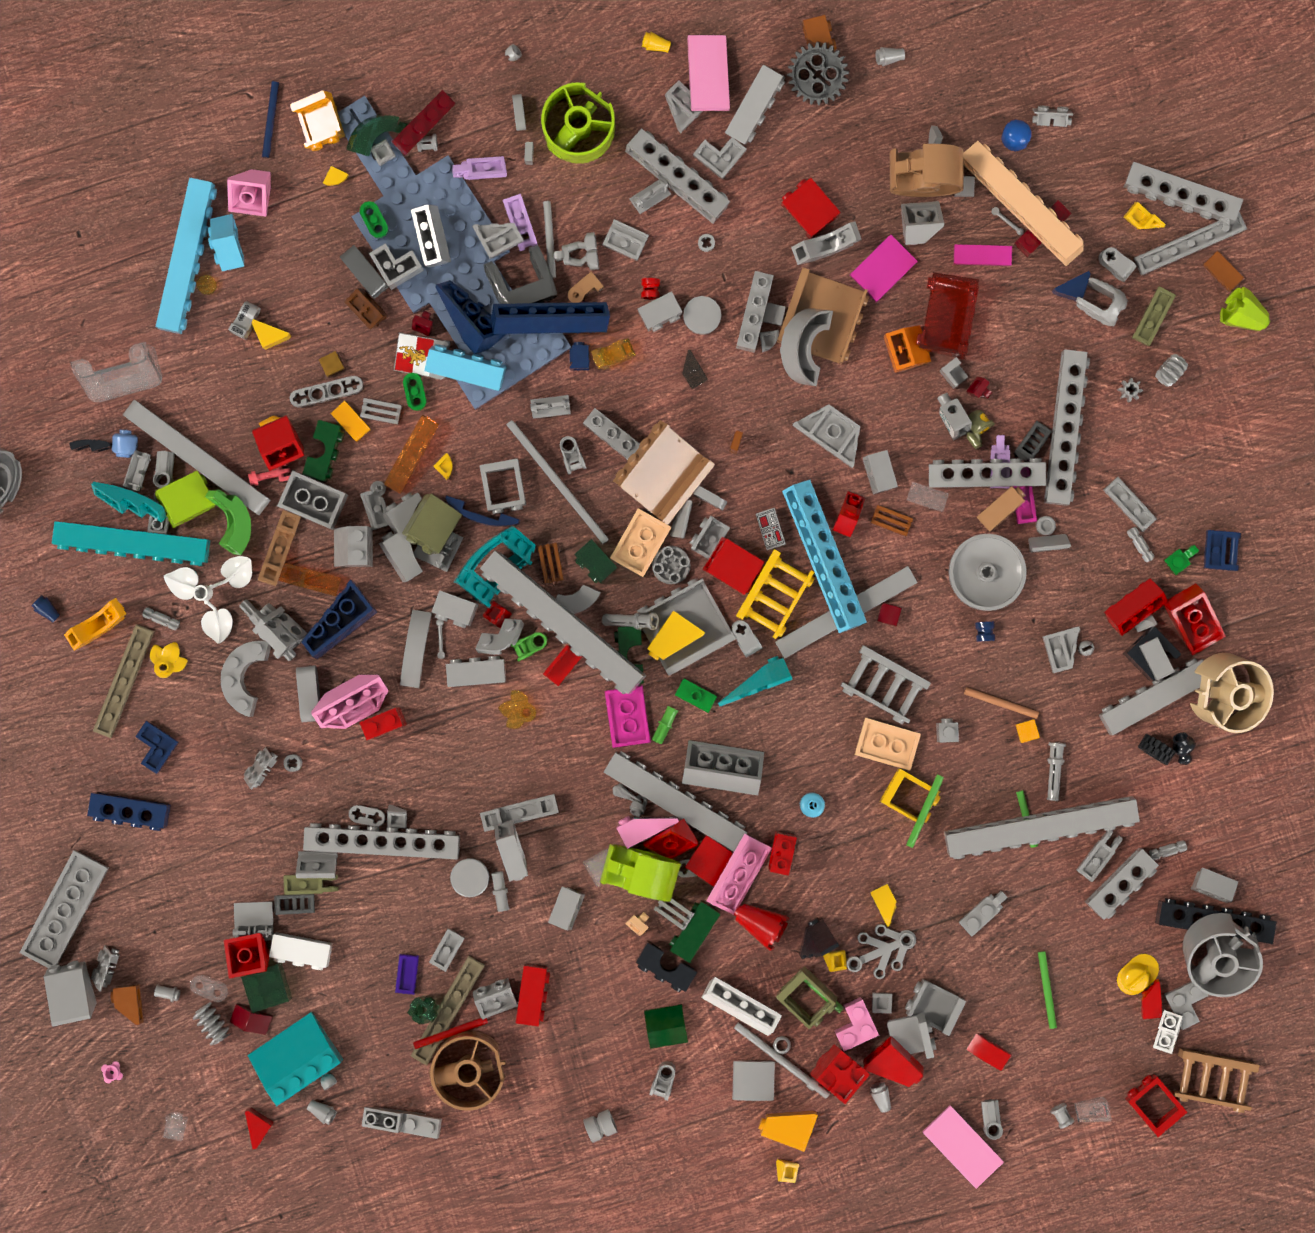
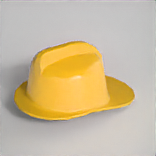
[1117,954,1159,995]

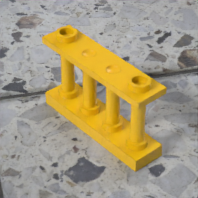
[736,549,815,639]

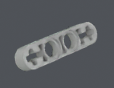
[290,376,363,408]

